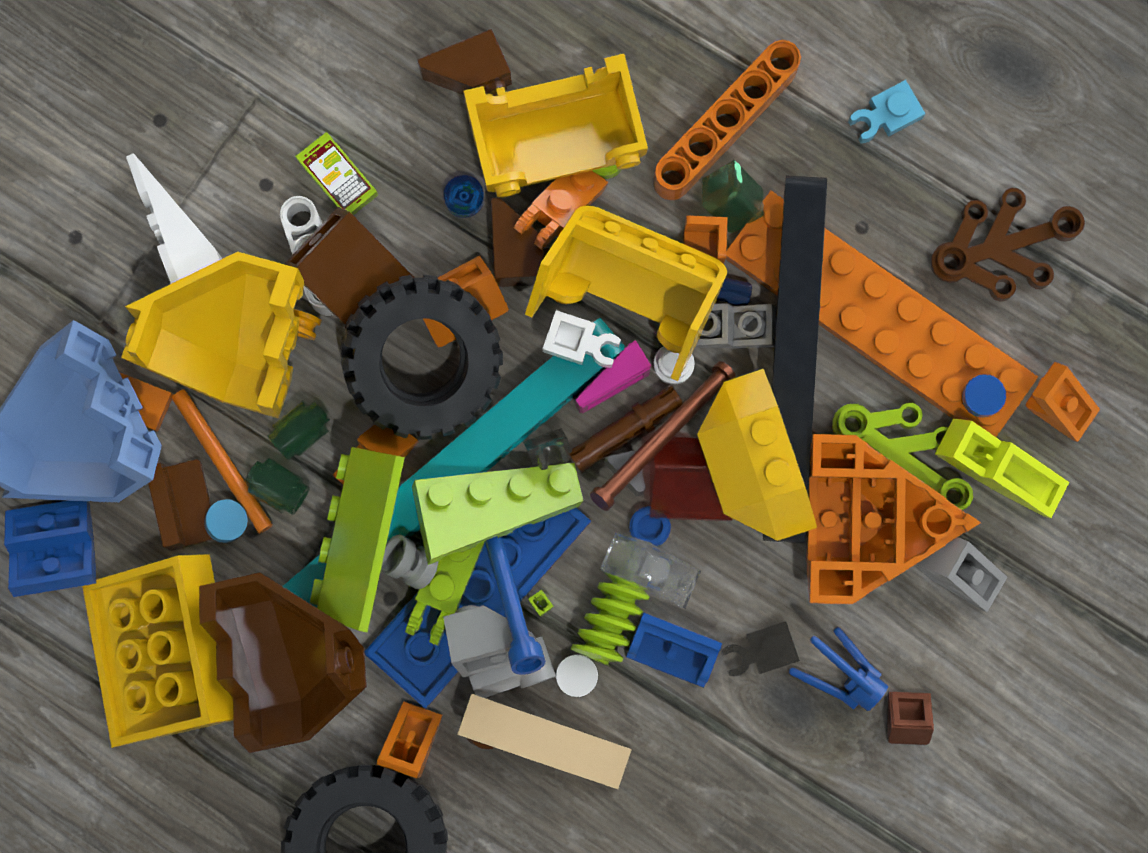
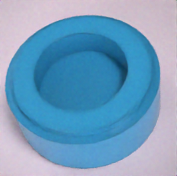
[204,499,248,543]

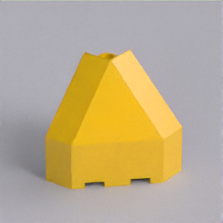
[121,252,304,418]

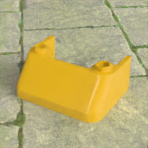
[525,206,727,381]

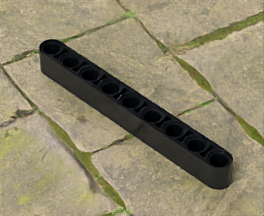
[763,175,827,543]

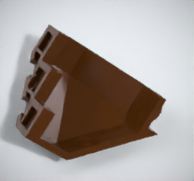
[199,572,367,753]

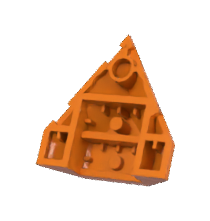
[806,434,981,604]

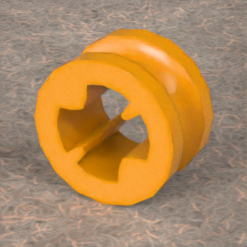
[294,309,322,340]

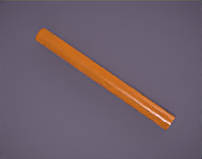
[171,389,273,534]

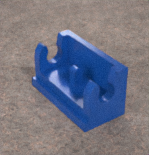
[626,613,722,688]

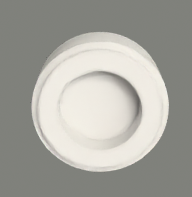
[556,655,598,697]

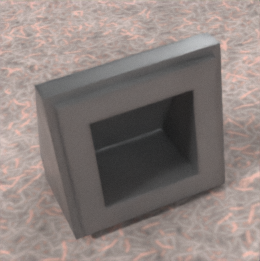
[604,450,646,497]

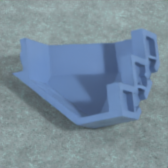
[0,320,162,503]

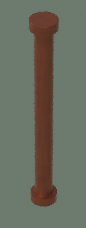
[590,361,736,511]

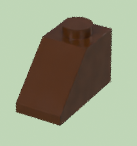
[417,29,512,96]
[491,198,550,287]

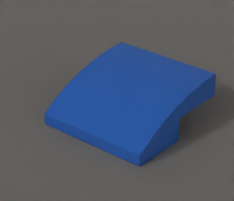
[4,500,96,597]

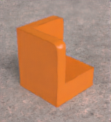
[683,216,728,264]

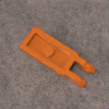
[514,170,609,250]

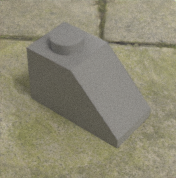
[915,537,1008,612]
[443,605,539,677]

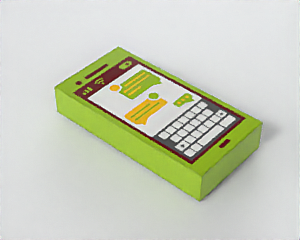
[295,132,378,215]

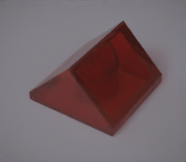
[649,437,733,521]

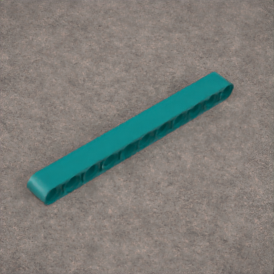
[283,318,626,608]

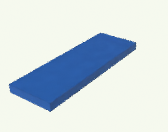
[364,467,591,709]

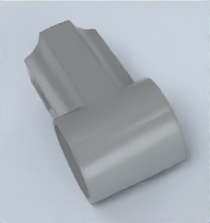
[469,637,556,698]

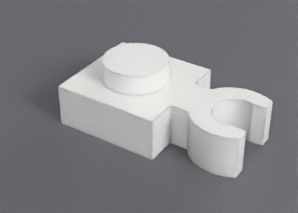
[543,310,621,368]

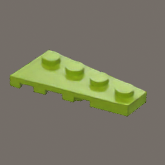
[412,463,583,565]

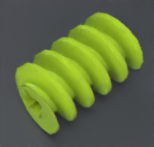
[571,573,650,667]

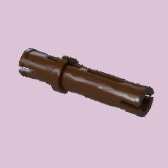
[567,385,683,474]

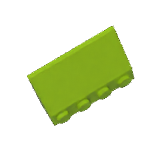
[309,447,405,633]

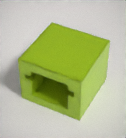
[528,589,554,617]

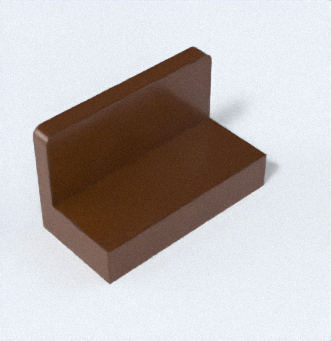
[148,459,214,551]

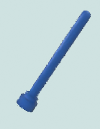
[486,536,546,675]

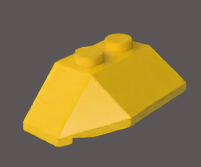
[697,369,817,541]

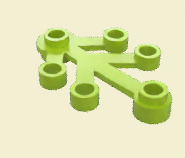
[832,403,973,510]

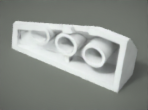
[126,153,222,284]

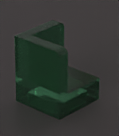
[701,160,764,233]

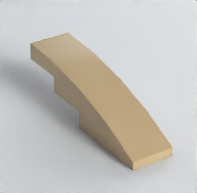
[457,694,632,789]

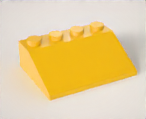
[82,554,233,748]

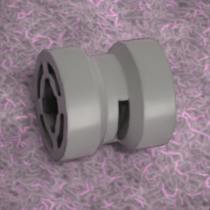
[381,535,438,589]

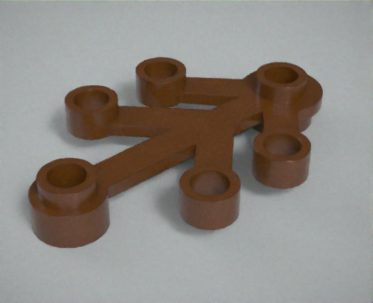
[931,188,1085,302]

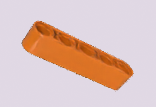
[653,40,801,200]

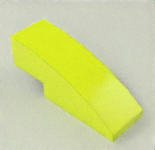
[935,418,1070,518]

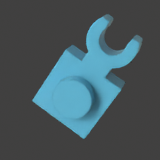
[848,80,926,143]

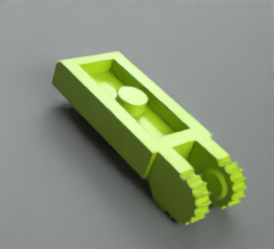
[405,541,486,646]

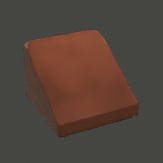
[888,692,934,745]

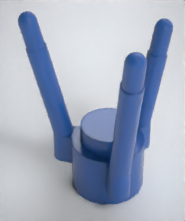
[789,627,888,711]

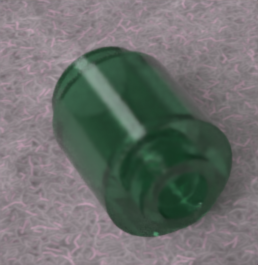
[267,400,330,460]
[245,458,310,515]

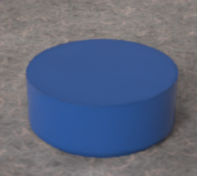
[962,374,1006,418]
[629,506,671,549]

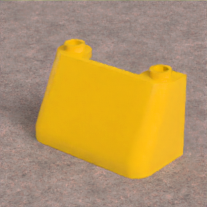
[464,54,648,197]

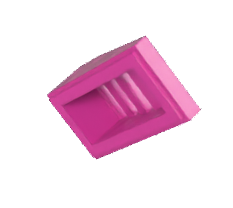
[576,340,651,414]

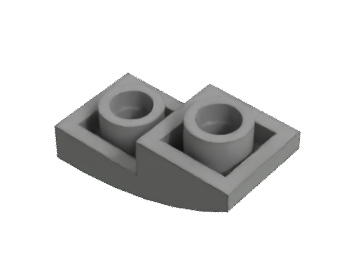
[695,303,776,348]

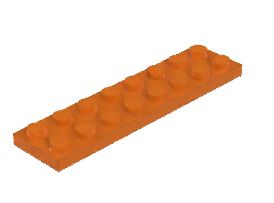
[726,190,1038,437]

